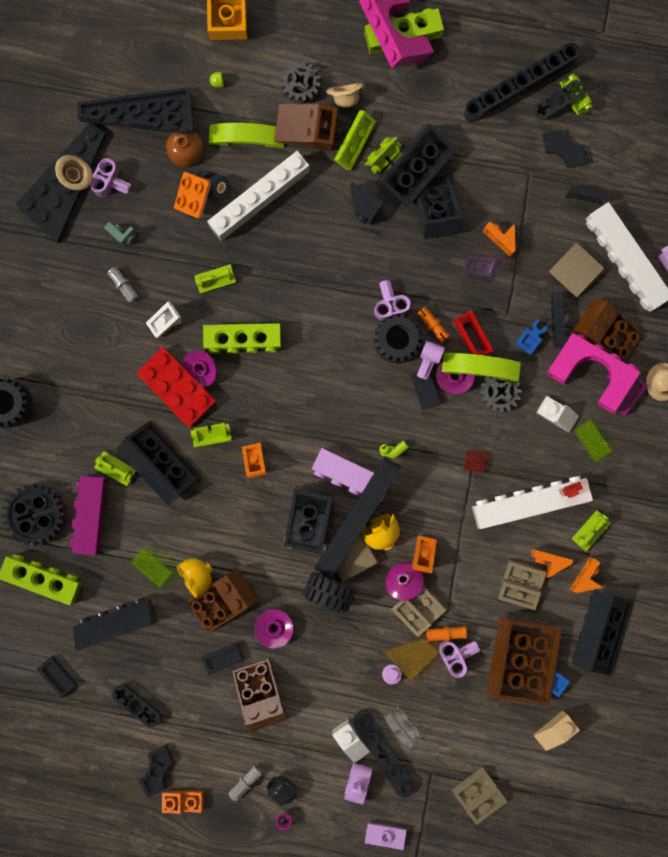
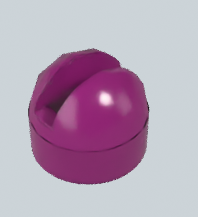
[276,813,292,830]

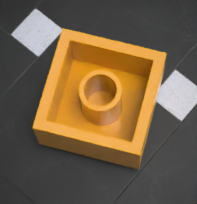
[207,0,247,40]

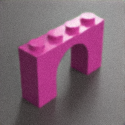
[359,0,434,68]
[548,333,640,414]

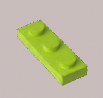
[334,110,376,171]

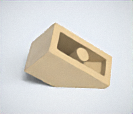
[533,711,580,751]

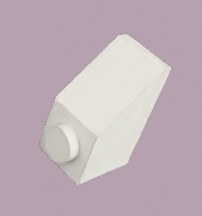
[332,719,370,763]

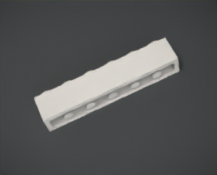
[207,151,310,241]
[586,202,668,312]
[472,476,593,529]

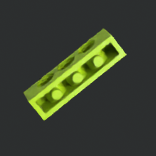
[365,8,444,55]
[203,323,281,354]
[0,554,83,605]

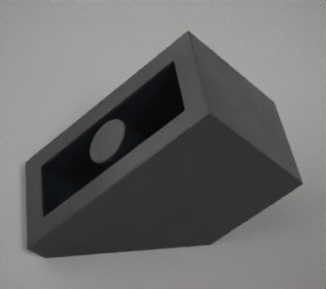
[350,182,384,225]

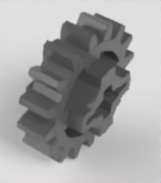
[280,61,321,104]
[479,377,522,413]

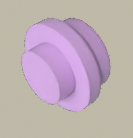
[382,664,402,684]

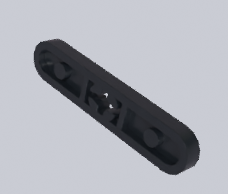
[354,710,414,798]

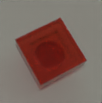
[464,451,486,473]
[558,481,583,498]

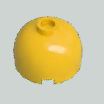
[360,513,400,550]
[177,558,213,598]

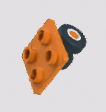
[174,170,229,219]

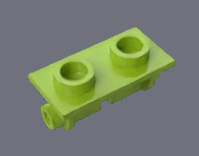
[559,74,593,115]
[365,137,402,174]
[195,264,236,294]
[191,422,232,448]
[94,451,136,486]
[572,510,611,551]

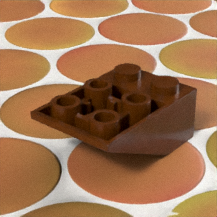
[274,104,338,151]
[574,299,644,363]
[187,568,259,634]
[232,659,288,732]

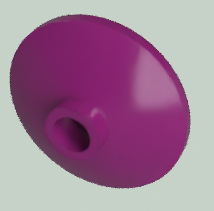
[183,350,217,387]
[436,361,475,394]
[385,563,424,601]
[254,609,293,648]

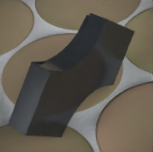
[542,130,587,168]
[139,744,174,798]

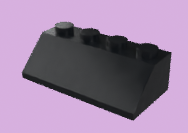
[375,123,457,207]
[117,421,201,505]
[572,589,634,675]
[73,597,158,651]

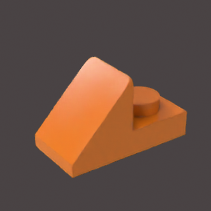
[482,222,515,257]
[242,443,267,478]
[412,536,437,573]
[530,549,573,578]
[569,557,603,593]

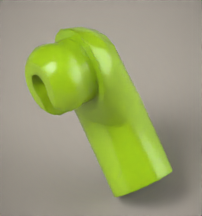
[380,441,409,459]

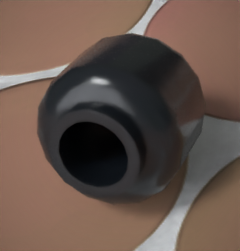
[267,775,296,806]

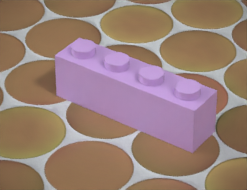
[312,448,387,502]

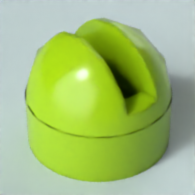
[210,72,224,88]

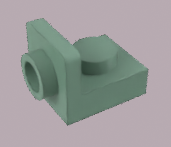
[104,222,137,247]

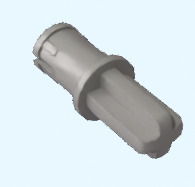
[107,266,138,302]
[228,765,263,801]

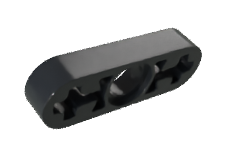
[534,80,586,120]
[551,293,566,348]
[112,684,161,727]

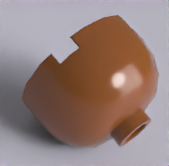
[166,132,204,168]

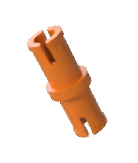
[417,306,450,343]
[426,626,467,642]

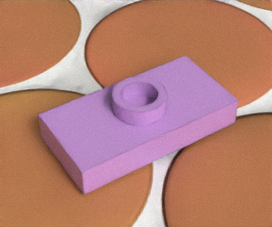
[365,822,407,850]

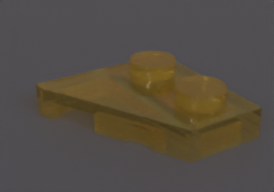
[384,638,438,680]

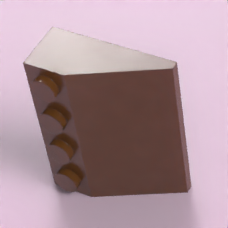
[487,616,562,706]

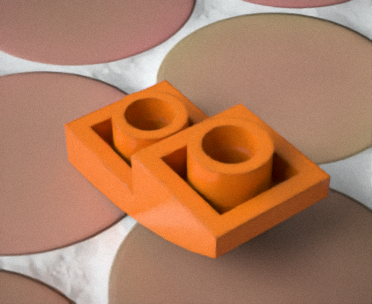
[162,791,204,814]

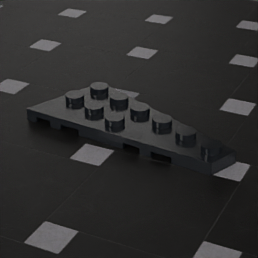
[77,87,194,135]
[15,123,106,243]

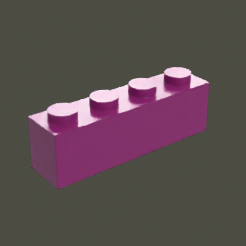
[70,476,107,555]

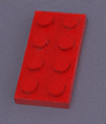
[136,346,217,428]

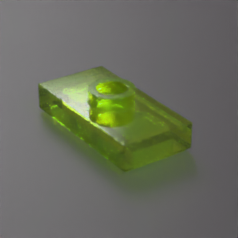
[573,420,611,462]
[131,548,173,588]

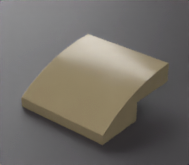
[549,242,604,297]
[323,534,378,582]
[498,559,547,610]
[391,584,447,637]
[452,767,508,825]

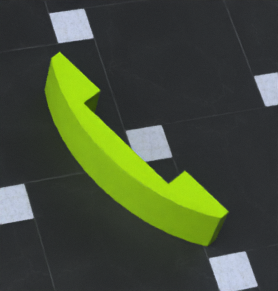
[209,123,284,148]
[442,353,521,382]

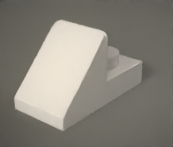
[146,301,181,338]
[536,396,579,432]

